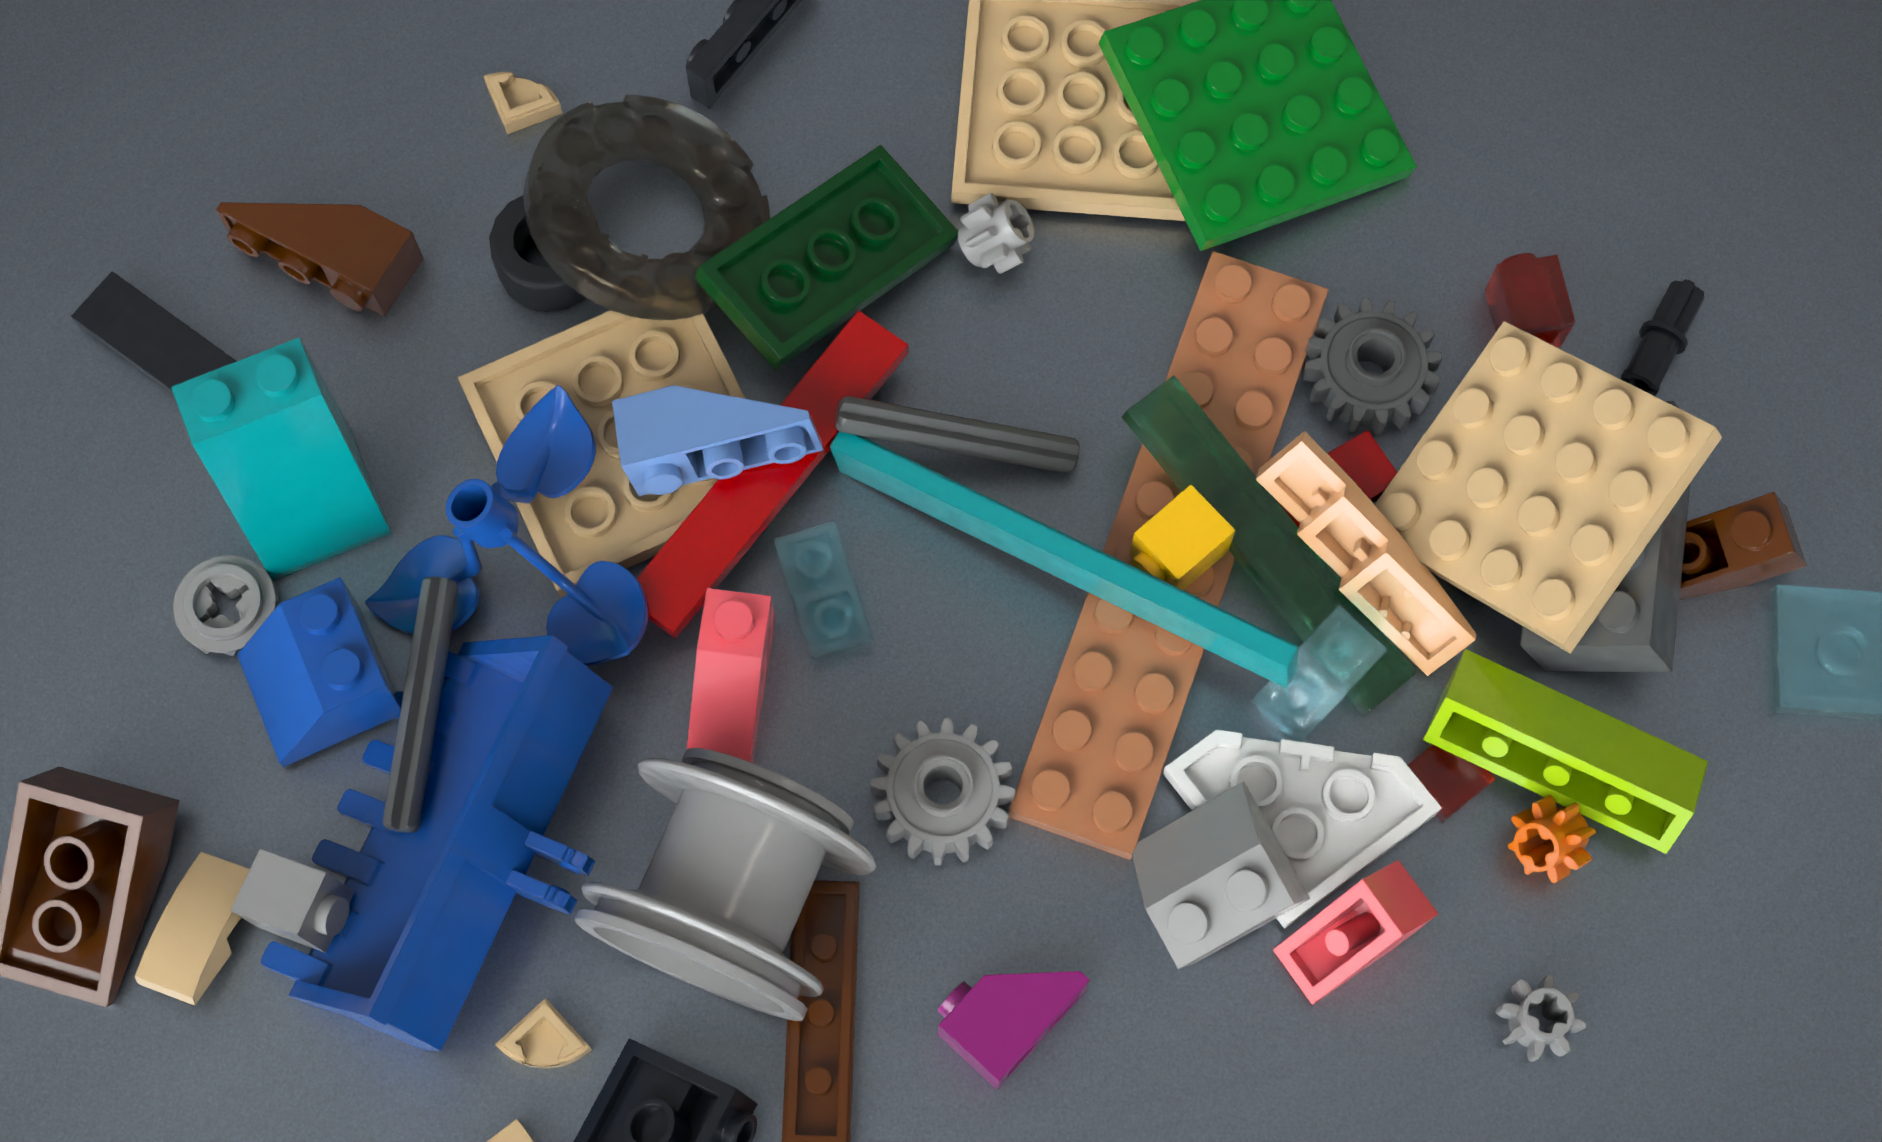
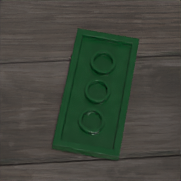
[695,145,958,370]

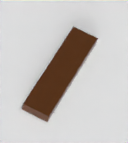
[782,880,860,1142]

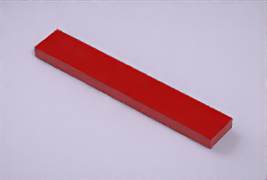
[636,310,909,639]

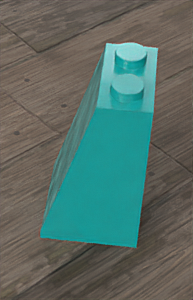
[171,337,392,581]

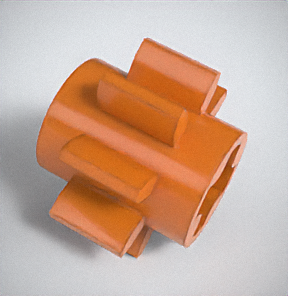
[1508,795,1596,883]

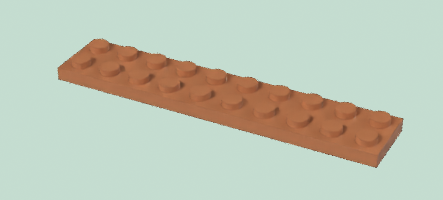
[1008,251,1329,861]

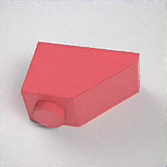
[1273,860,1439,1005]

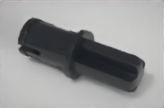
[1621,279,1704,396]

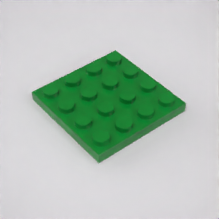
[1098,0,1417,251]

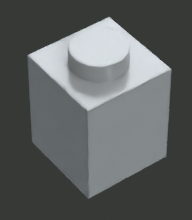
[230,849,354,953]

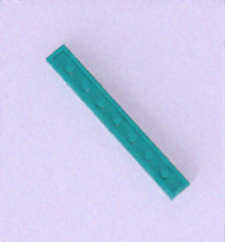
[830,432,1298,688]

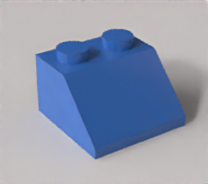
[237,577,401,767]

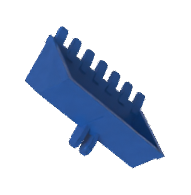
[261,635,613,1051]

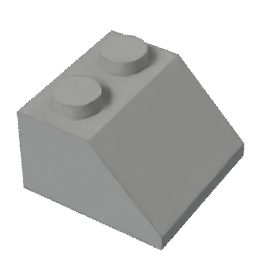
[1132,782,1310,969]

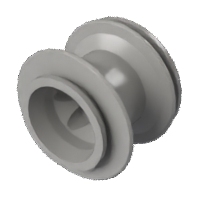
[575,748,877,1021]

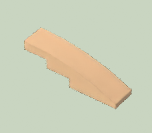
[1255,431,1477,676]

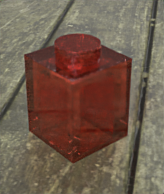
[1485,253,1576,347]

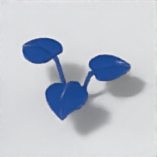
[365,385,648,666]

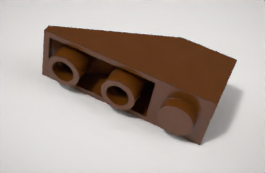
[216,202,424,317]
[1679,492,1807,601]

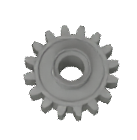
[871,718,1015,865]

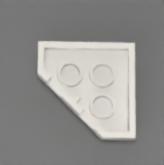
[1163,730,1442,929]

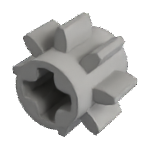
[958,193,1034,274]
[1496,974,1586,1062]

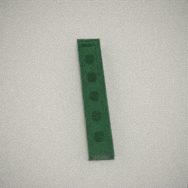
[1122,375,1416,715]

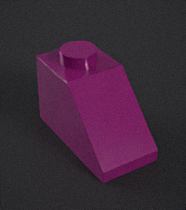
[937,971,1090,1090]

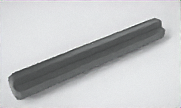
[835,396,1080,473]
[382,577,458,833]

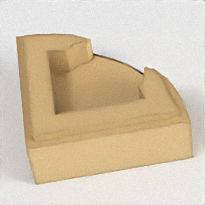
[483,72,563,135]
[495,998,592,1069]

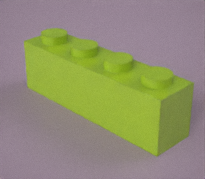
[1423,649,1709,854]

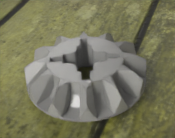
[173,555,279,656]

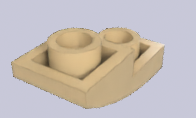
[135,852,250,1005]

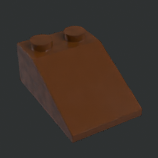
[0,766,180,1007]

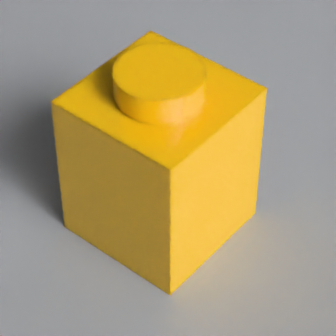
[1129,485,1236,590]

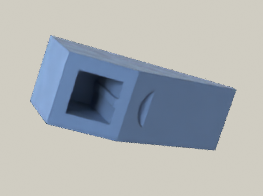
[612,385,823,496]

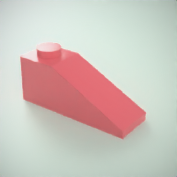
[687,588,776,764]

